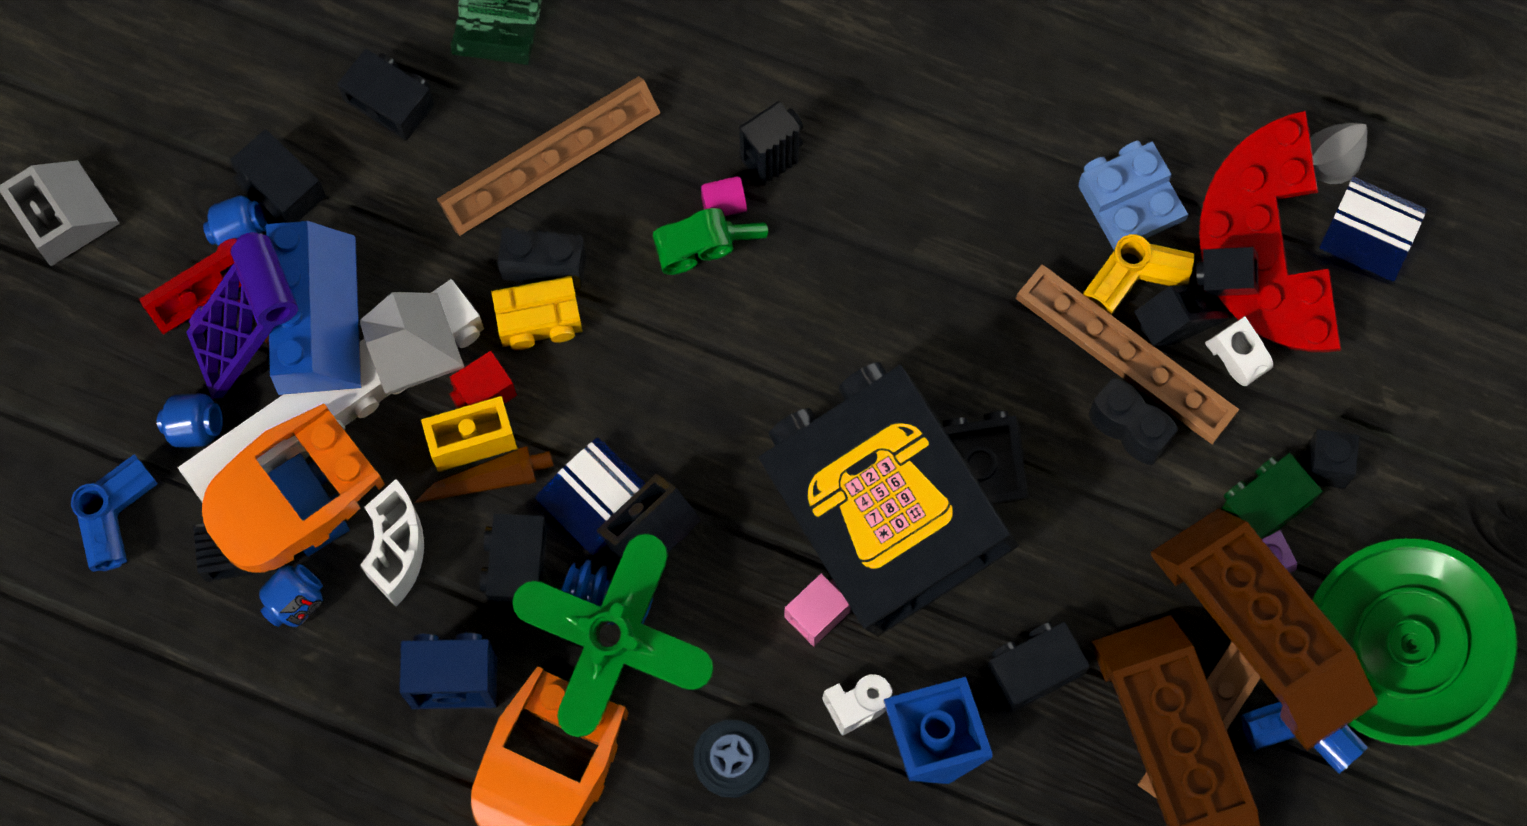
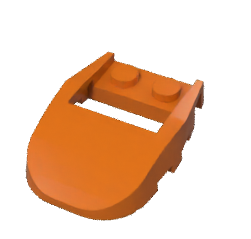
[202,403,385,573]
[471,666,629,826]

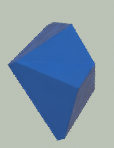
[884,677,993,784]

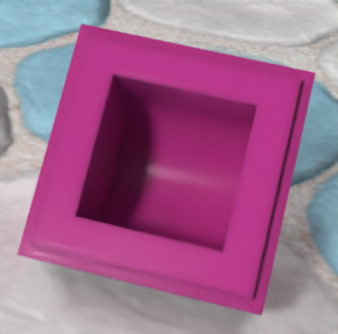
[701,176,747,216]

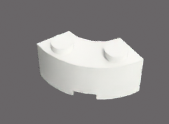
[360,479,424,606]

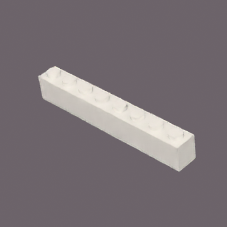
[177,279,484,503]

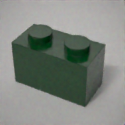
[1221,453,1323,539]

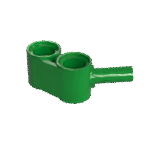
[652,208,768,275]

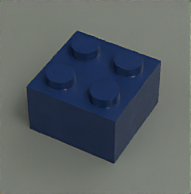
[400,633,497,709]

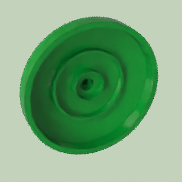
[1312,538,1518,746]

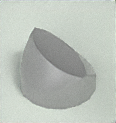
[1311,123,1367,184]

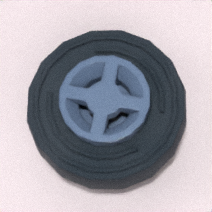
[693,720,770,798]

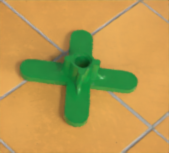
[513,534,714,737]

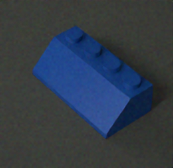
[266,221,362,395]

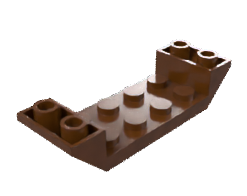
[1151,508,1378,751]
[1091,615,1260,826]

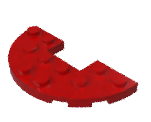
[1199,111,1341,352]

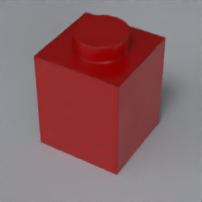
[449,351,517,409]

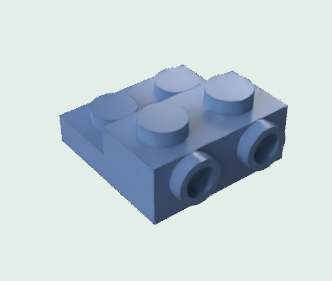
[1078,141,1188,250]

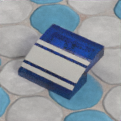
[1318,176,1427,282]
[535,438,645,555]

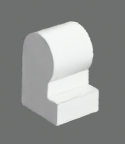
[1205,317,1273,386]
[822,674,892,736]

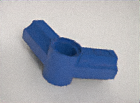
[71,454,158,572]
[1240,702,1368,774]

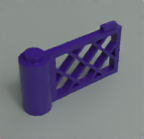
[186,232,298,399]

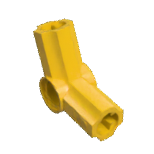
[1083,234,1194,315]

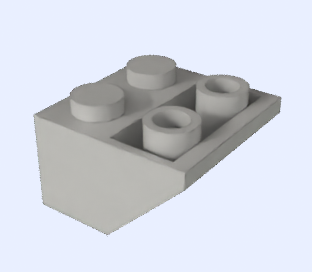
[0,160,120,266]

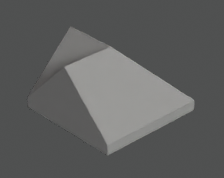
[359,292,464,396]

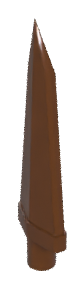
[414,446,554,503]

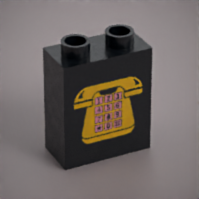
[758,362,1019,637]

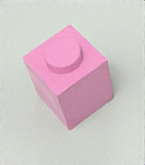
[785,574,850,647]

